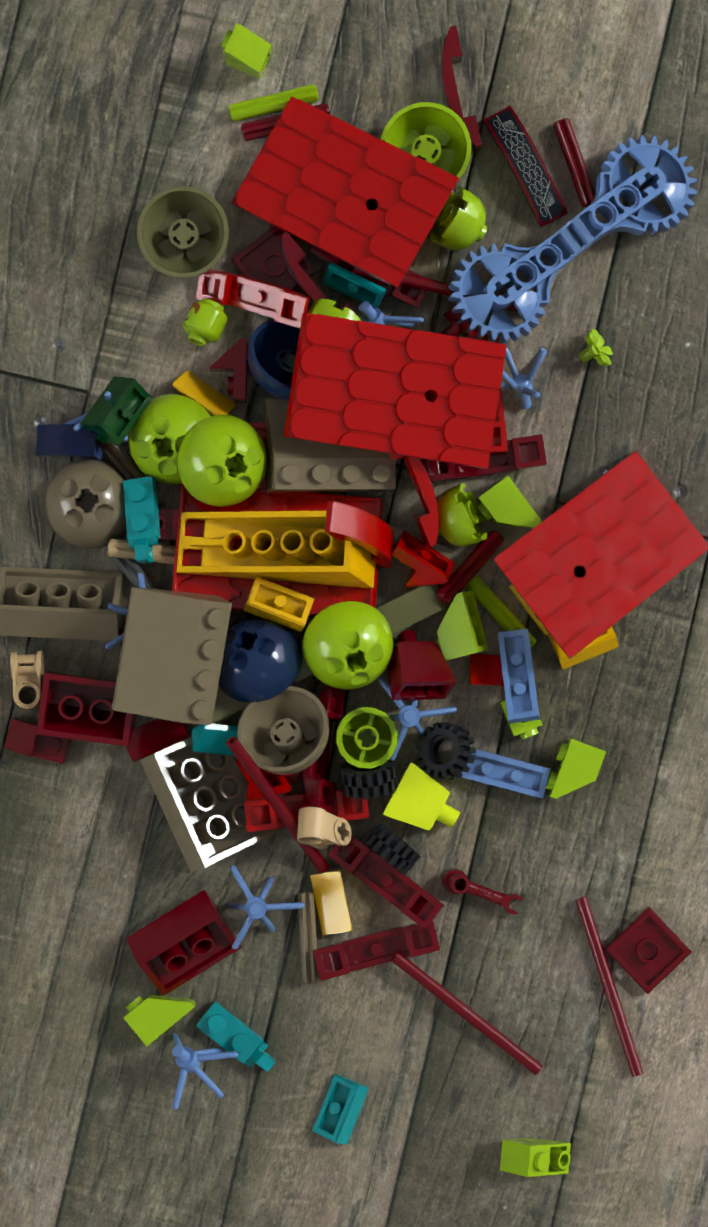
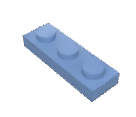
[497,628,540,724]
[461,749,550,799]

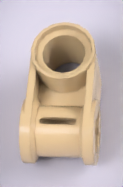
[10,650,44,710]
[297,807,352,850]

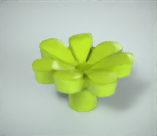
[579,329,613,367]

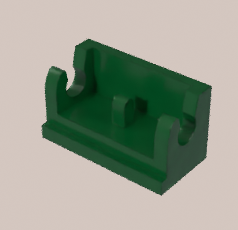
[80,376,153,446]

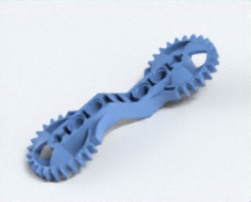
[448,135,697,344]

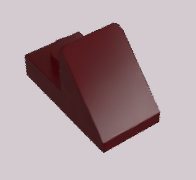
[209,338,248,403]
[4,718,71,764]

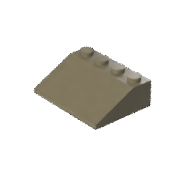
[265,399,396,492]
[112,587,232,725]
[140,719,281,872]

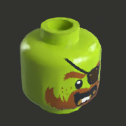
[182,298,228,347]

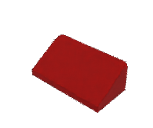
[469,654,504,686]

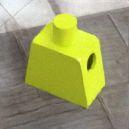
[383,762,461,831]

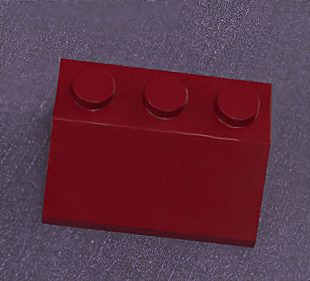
[36,672,137,747]
[126,890,242,996]

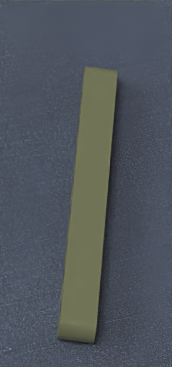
[212,584,449,724]

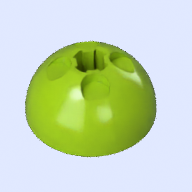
[381,102,471,179]
[128,394,210,485]
[178,415,268,507]
[302,601,393,690]

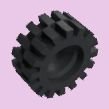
[416,722,476,780]
[340,759,398,799]
[362,821,421,875]

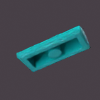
[322,262,386,308]
[192,724,238,756]
[312,1074,369,1144]

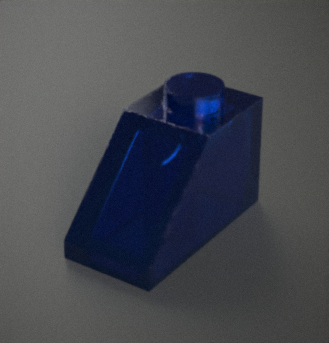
[36,424,98,459]

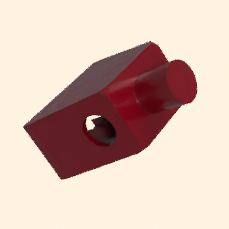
[387,630,456,700]

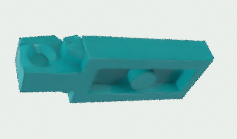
[123,476,161,564]
[196,1001,276,1072]

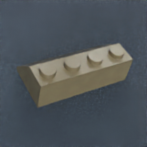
[0,567,123,641]

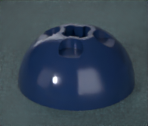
[248,319,300,401]
[218,617,303,703]

